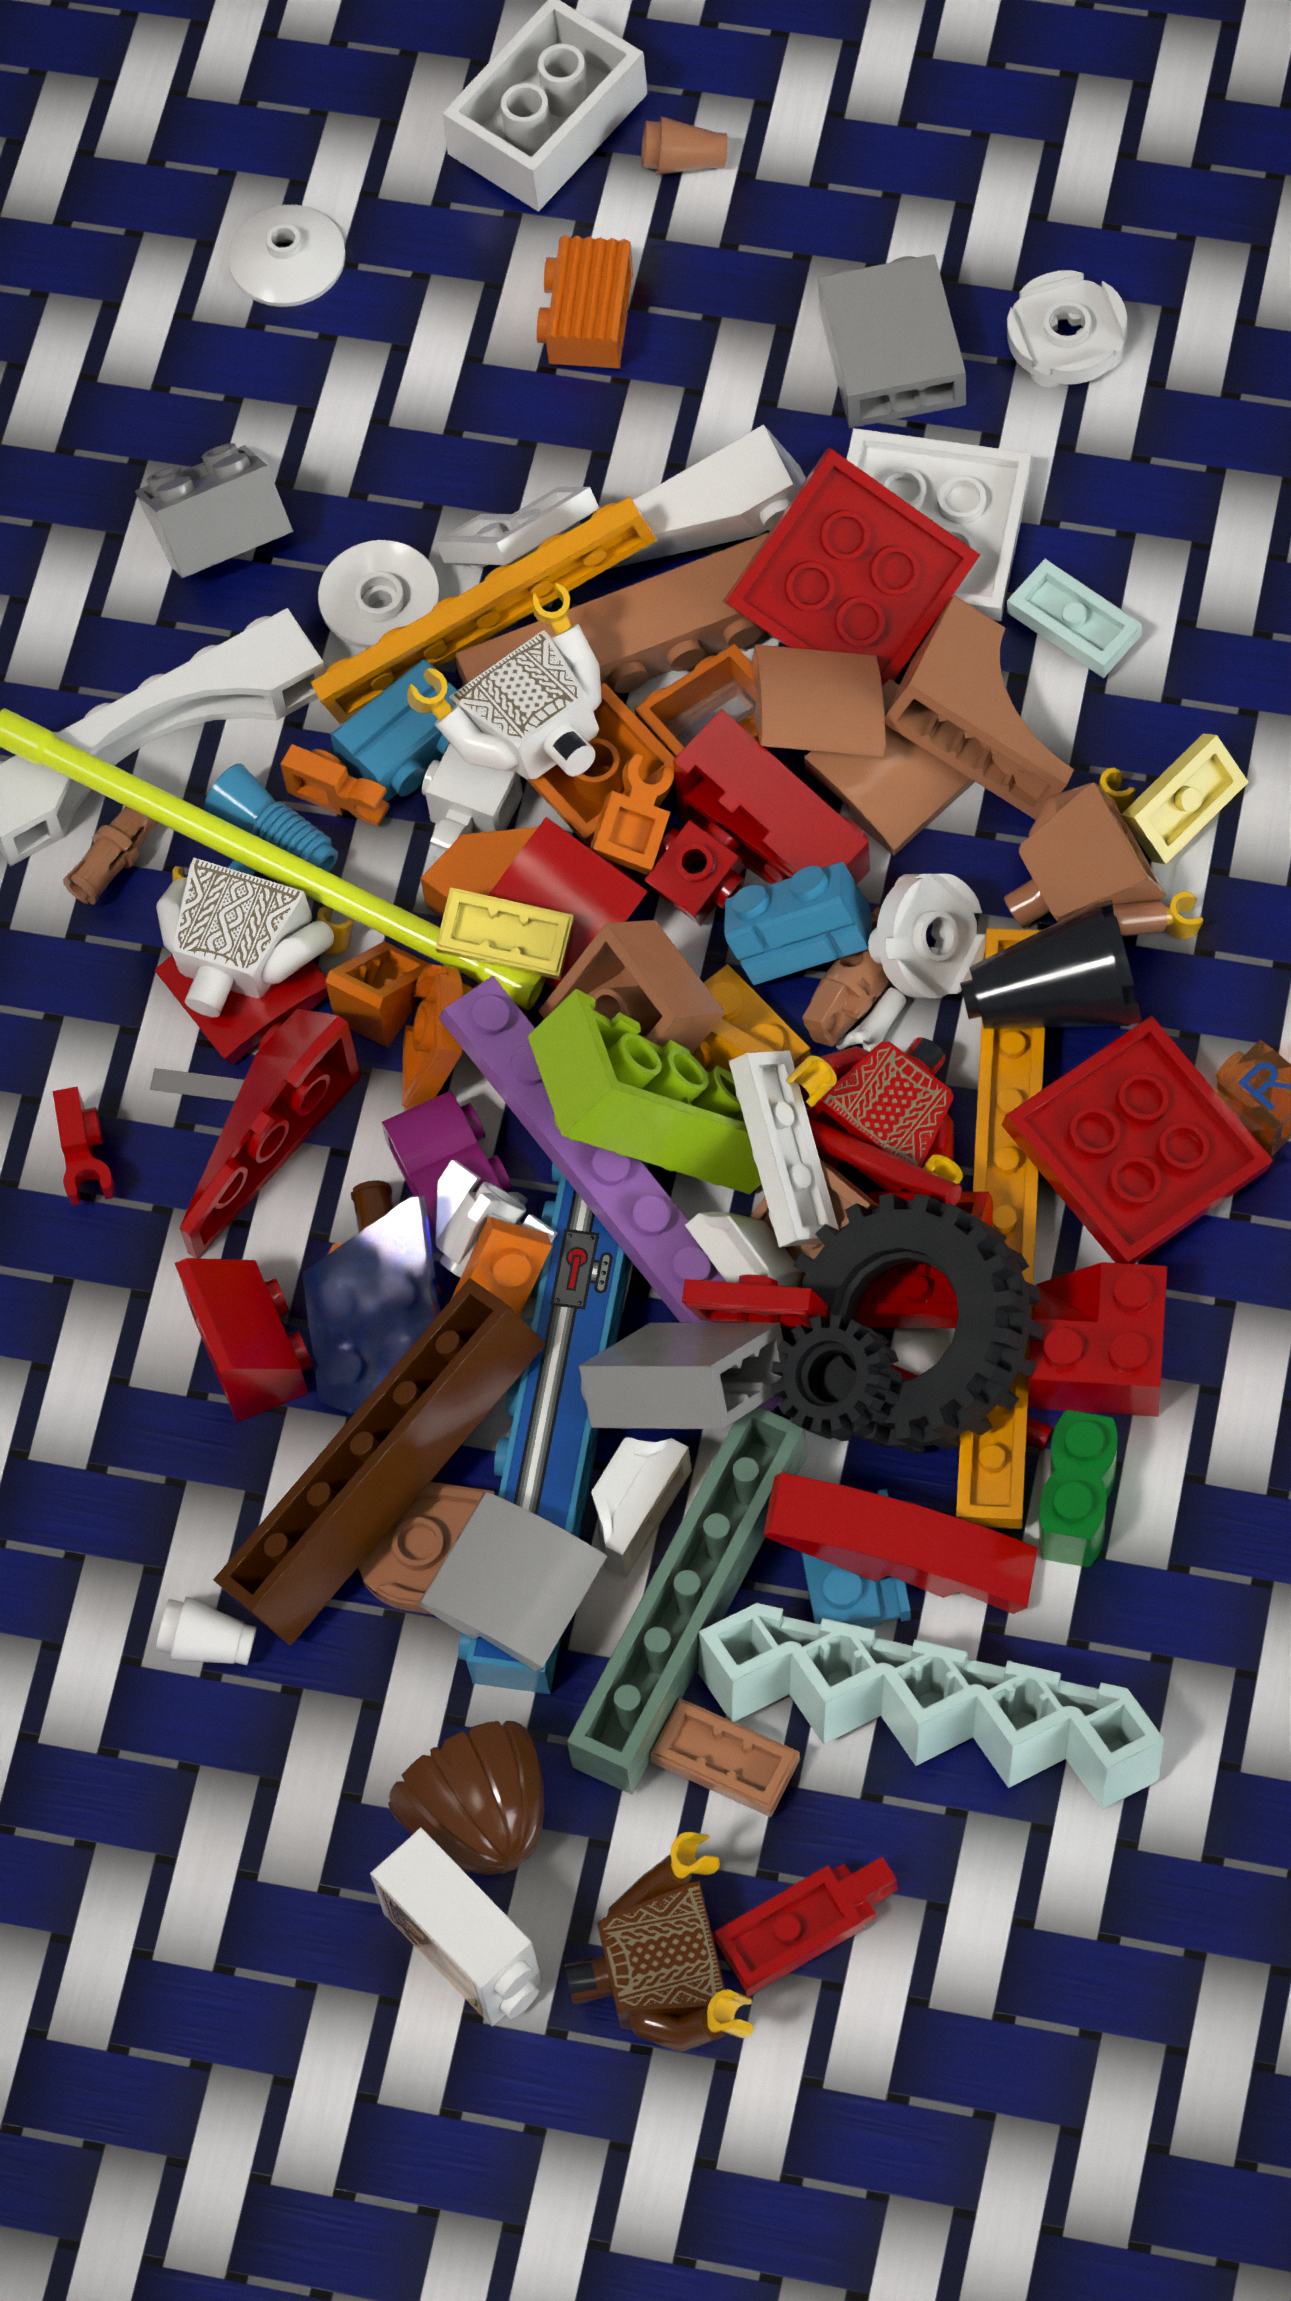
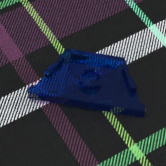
[302,1196,440,1414]

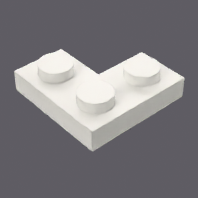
[435,487,599,569]

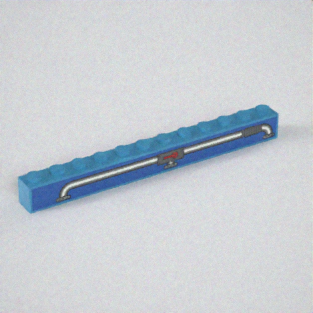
[458,1160,650,1694]

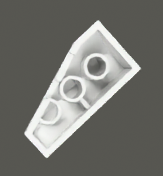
[609,425,806,569]

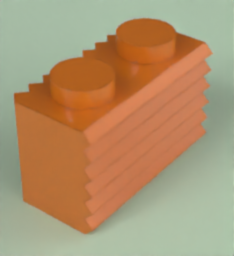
[537,235,633,369]

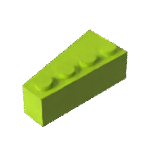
[527,989,762,1195]

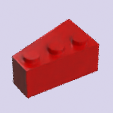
[673,708,870,886]

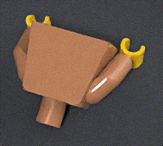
[1004,768,1204,939]

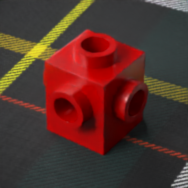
[644,820,745,926]

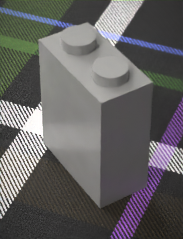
[818,254,966,428]
[579,1322,787,1429]

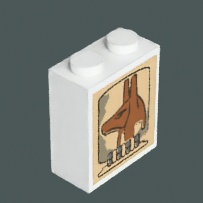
[370,1828,542,2027]

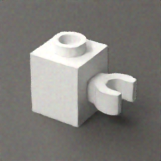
[422,744,523,861]

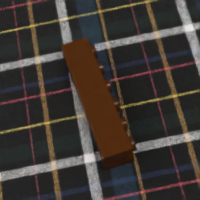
[213,1278,546,1646]

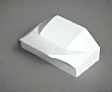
[685,1212,802,1288]
[591,1437,692,1578]

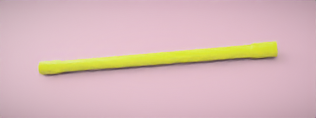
[0,708,545,1010]

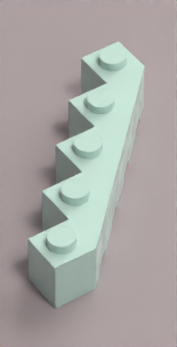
[698,1603,1164,1810]

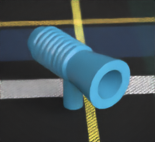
[204,763,338,876]

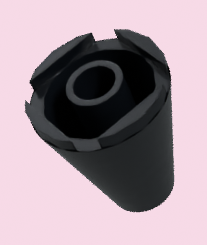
[960,900,1142,1029]

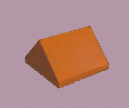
[526,683,675,844]

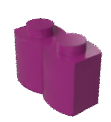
[382,1091,512,1240]

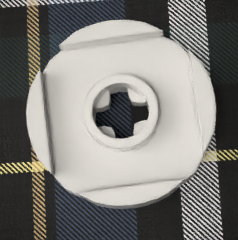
[1007,270,1127,388]
[868,874,986,998]

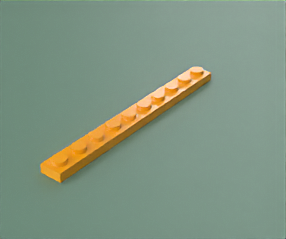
[956,928,1045,1529]

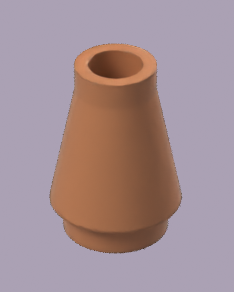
[641,116,727,175]

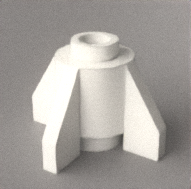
[436,1160,558,1278]

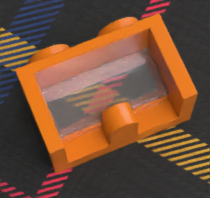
[634,644,760,757]

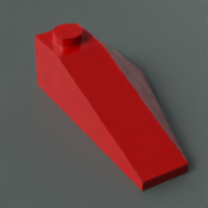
[180,1009,361,1258]

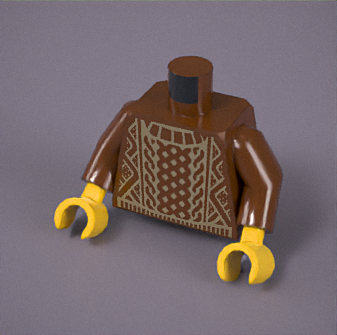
[564,1832,754,2052]

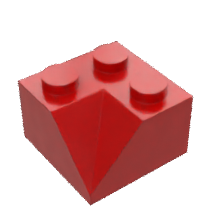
[1028,1262,1167,1417]

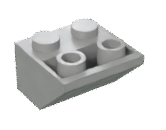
[135,443,293,578]

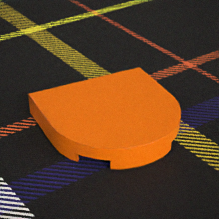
[402,964,463,1111]

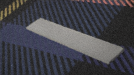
[150,1068,244,1101]

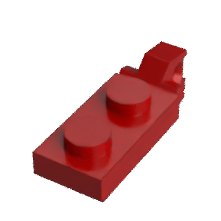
[712,1856,898,1997]

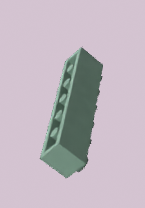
[567,1407,807,1795]

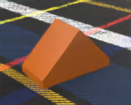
[325,941,430,1048]

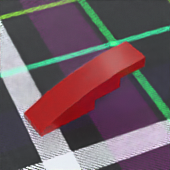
[763,1472,1038,1614]

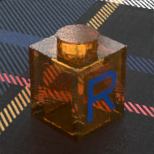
[1215,1039,1291,1156]

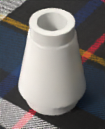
[156,1596,257,1665]

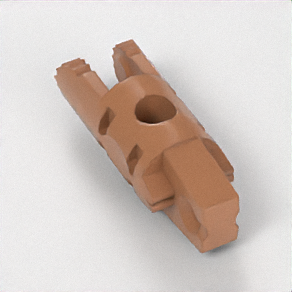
[802,907,890,1047]

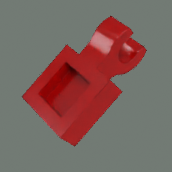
[53,1086,115,1206]

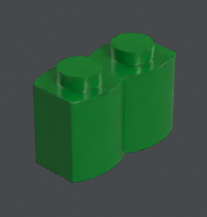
[1039,1410,1118,1568]

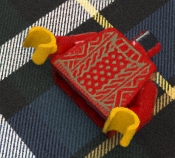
[786,1037,963,1192]

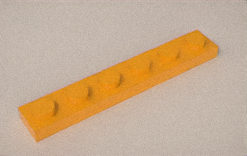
[311,496,657,724]

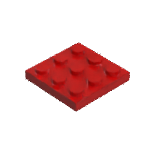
[722,448,980,686]
[1001,1015,1273,1264]

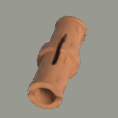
[63,806,160,905]

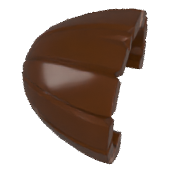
[388,1720,544,1875]

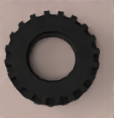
[781,1193,1043,1454]

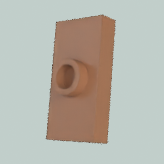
[650,1698,800,1817]

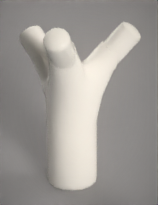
[835,987,907,1052]

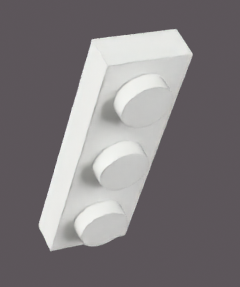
[728,1051,839,1247]

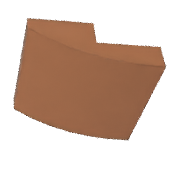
[751,644,886,757]
[804,678,975,856]

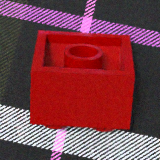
[175,1258,313,1423]

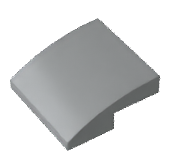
[418,1492,608,1672]

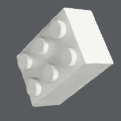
[442,0,648,212]

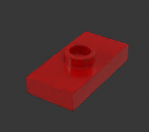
[682,1274,828,1328]

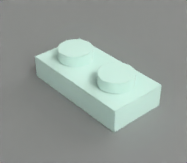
[1007,559,1142,678]

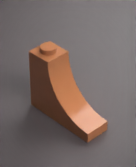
[885,595,1074,820]

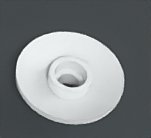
[228,205,346,307]
[318,540,440,649]

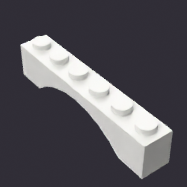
[0,608,326,867]

